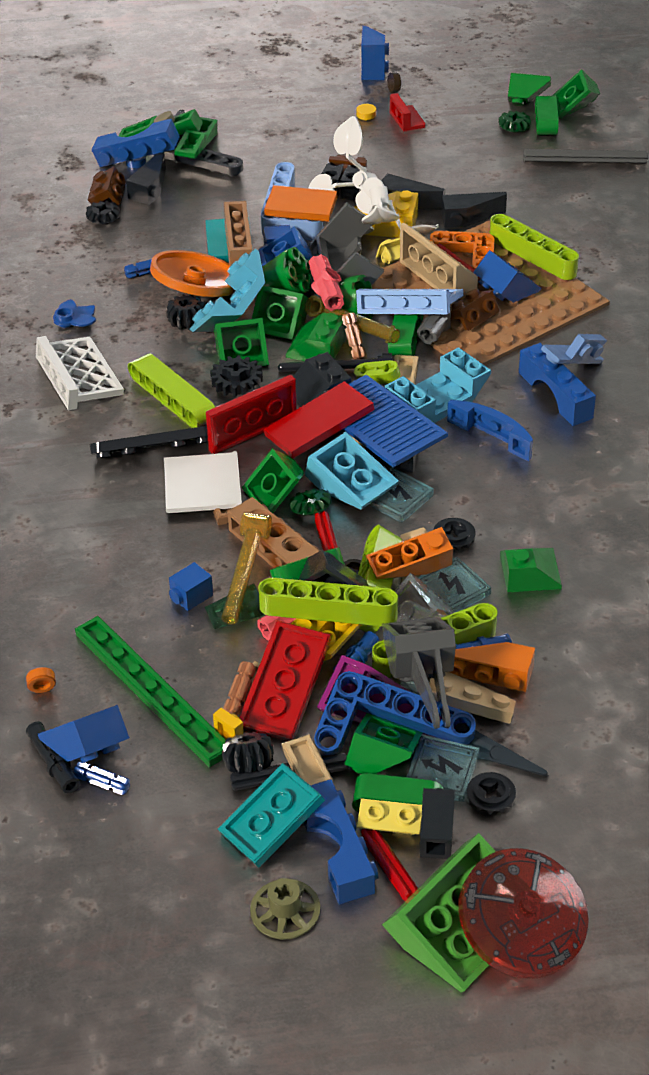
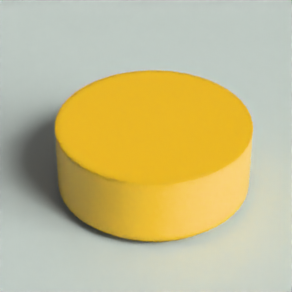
[356,104,376,120]

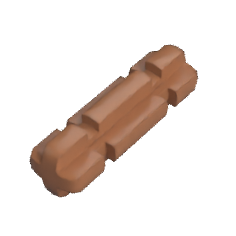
[342,313,366,359]
[223,661,256,716]

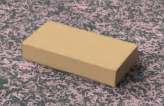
[394,355,419,384]
[282,734,333,785]

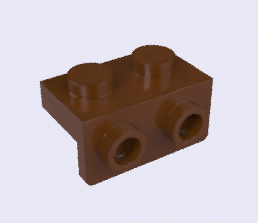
[87,167,126,206]
[451,289,499,331]

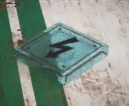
[369,468,434,523]
[414,557,491,616]
[407,734,480,802]

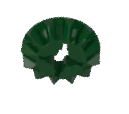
[498,111,531,132]
[290,488,332,515]

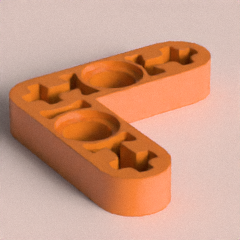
[430,231,495,269]

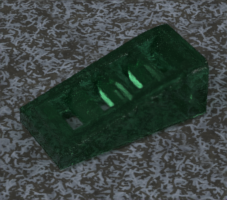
[205,583,265,629]

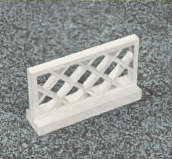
[36,336,124,410]

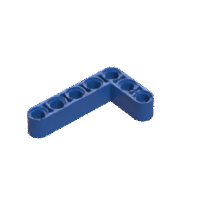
[314,671,476,756]

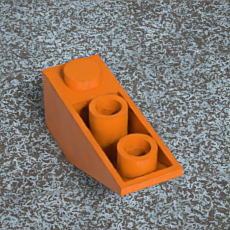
[366,527,453,579]
[450,642,535,692]

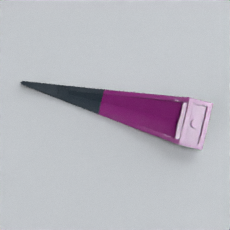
[317,655,549,776]

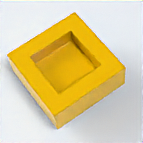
[213,708,244,739]

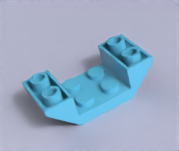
[190,248,265,332]
[384,347,491,423]

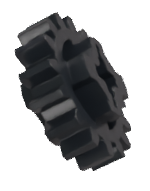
[210,355,263,397]

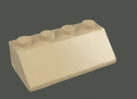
[400,223,478,299]

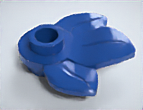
[53,299,96,328]

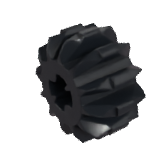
[166,294,204,330]
[222,732,274,774]

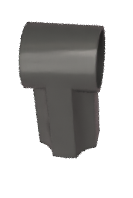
[417,304,451,344]

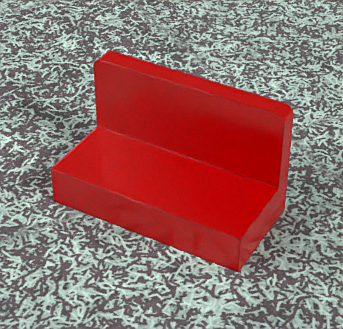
[390,93,425,132]

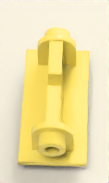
[376,232,420,264]
[357,799,422,835]

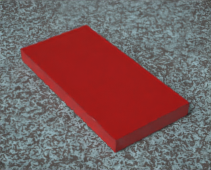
[206,375,297,454]
[263,381,375,458]
[239,620,332,742]

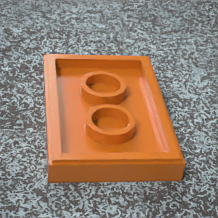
[264,185,337,222]

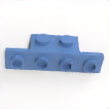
[541,334,607,365]

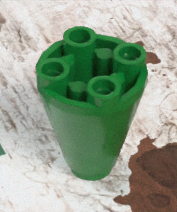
[262,247,311,293]

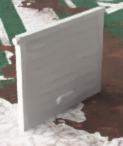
[164,451,242,513]

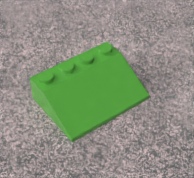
[382,833,544,993]

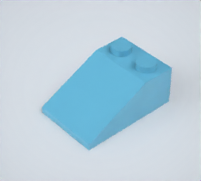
[305,432,399,510]

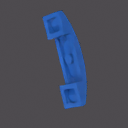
[447,400,533,461]

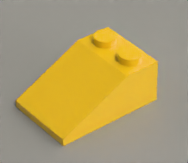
[354,191,418,238]

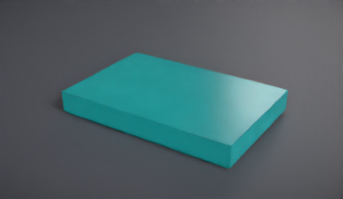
[205,217,253,262]
[218,763,325,868]

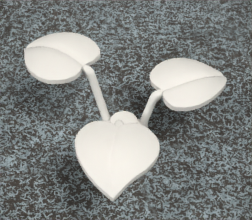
[308,116,390,214]
[362,186,439,236]

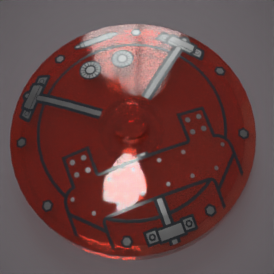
[459,848,589,979]

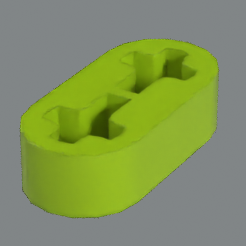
[354,360,400,384]

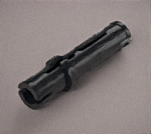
[26,721,80,794]

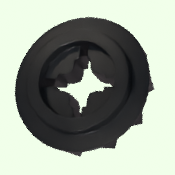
[86,200,120,224]
[433,518,476,551]
[467,772,516,815]

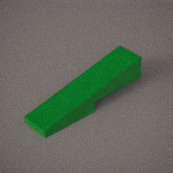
[119,109,203,137]
[175,117,218,159]

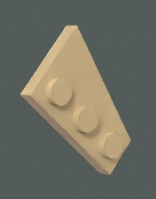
[429,672,516,724]

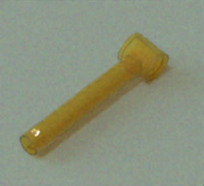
[305,296,400,343]
[221,512,272,625]

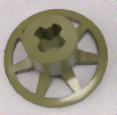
[250,878,321,939]

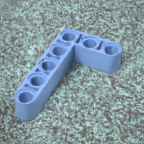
[261,162,324,241]

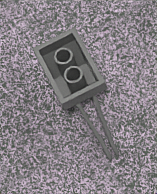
[382,617,456,729]

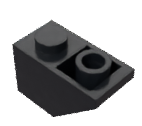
[420,788,455,859]

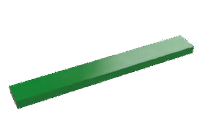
[75,616,226,768]

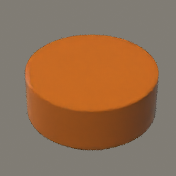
[26,667,56,693]

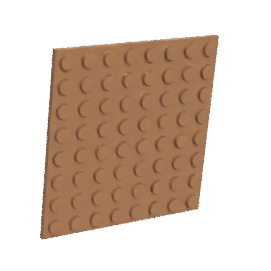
[371,220,610,366]

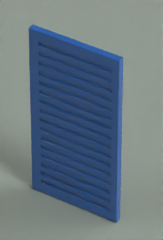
[343,375,448,467]

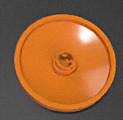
[150,250,235,297]

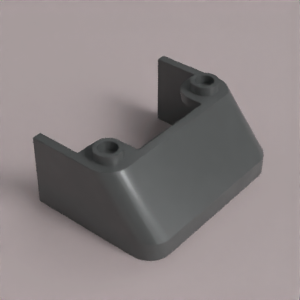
[309,203,384,301]

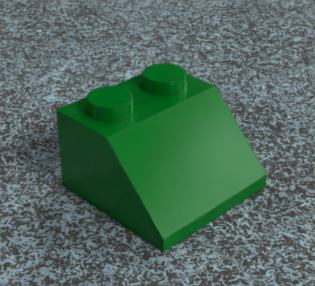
[251,286,311,340]
[286,312,346,361]
[214,318,269,366]

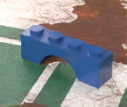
[91,118,179,167]
[518,343,596,426]
[304,779,379,905]

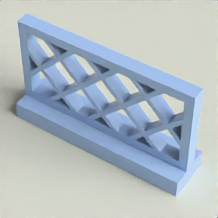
[356,289,464,314]

